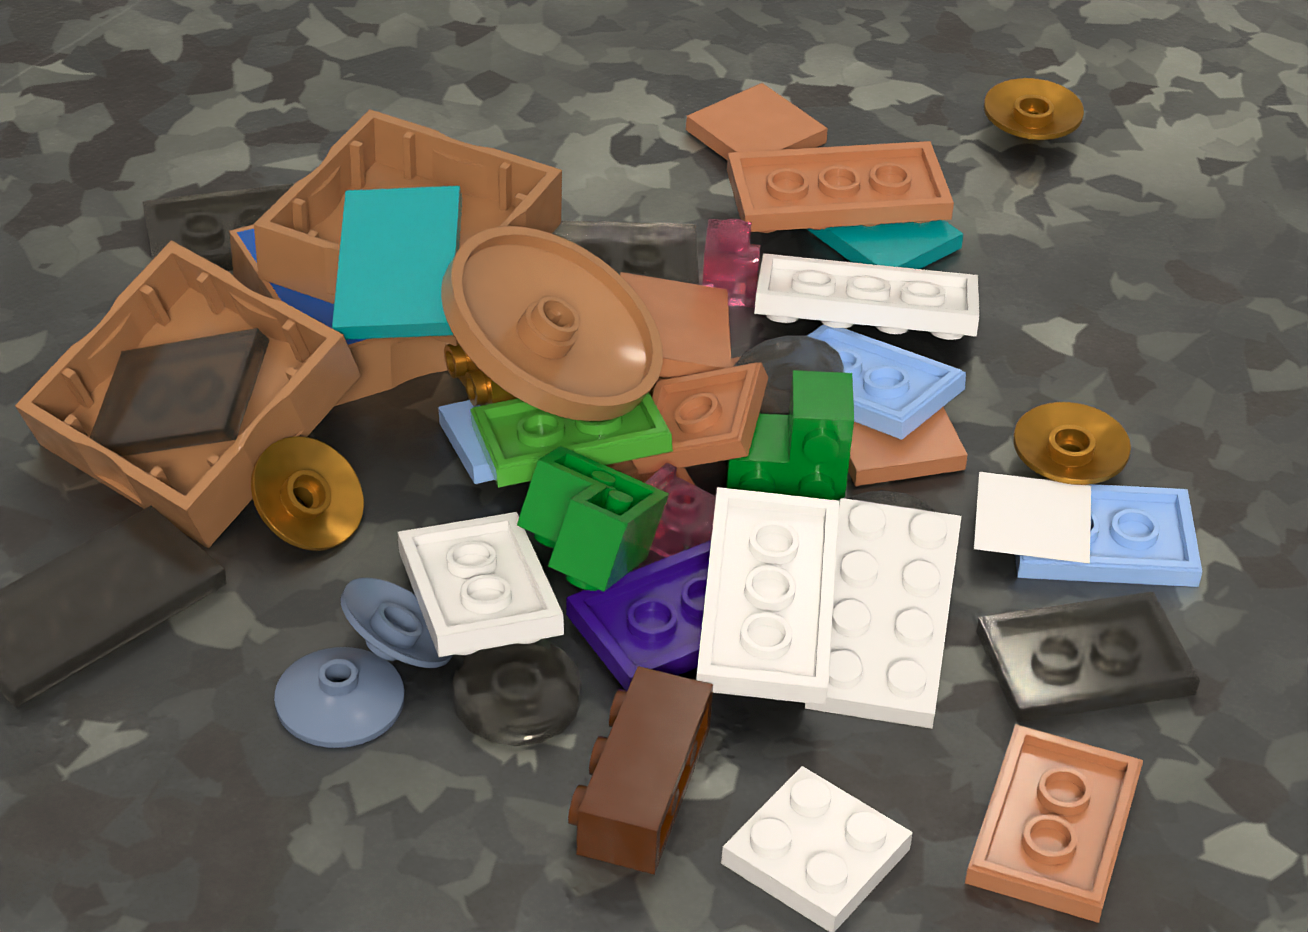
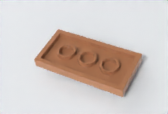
[727,141,954,233]

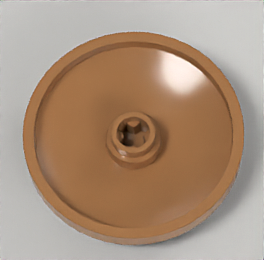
[441,226,663,421]

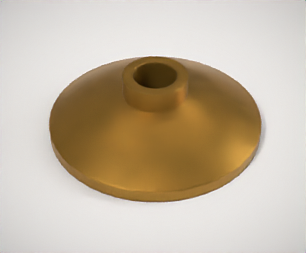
[984,78,1084,140]
[1013,402,1131,485]
[251,436,364,551]

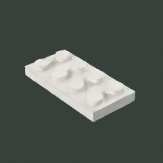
[754,253,979,340]
[696,487,839,705]
[805,498,961,729]

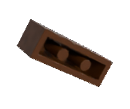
[568,666,713,875]

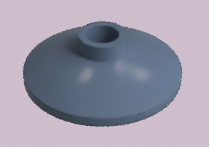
[340,578,453,668]
[274,647,404,748]

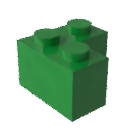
[726,370,854,505]
[517,446,669,591]

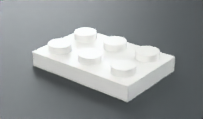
[398,512,564,657]

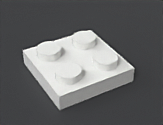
[721,766,913,932]

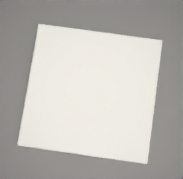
[974,472,1091,564]

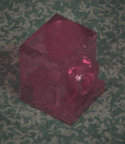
[702,219,761,308]
[645,463,716,558]

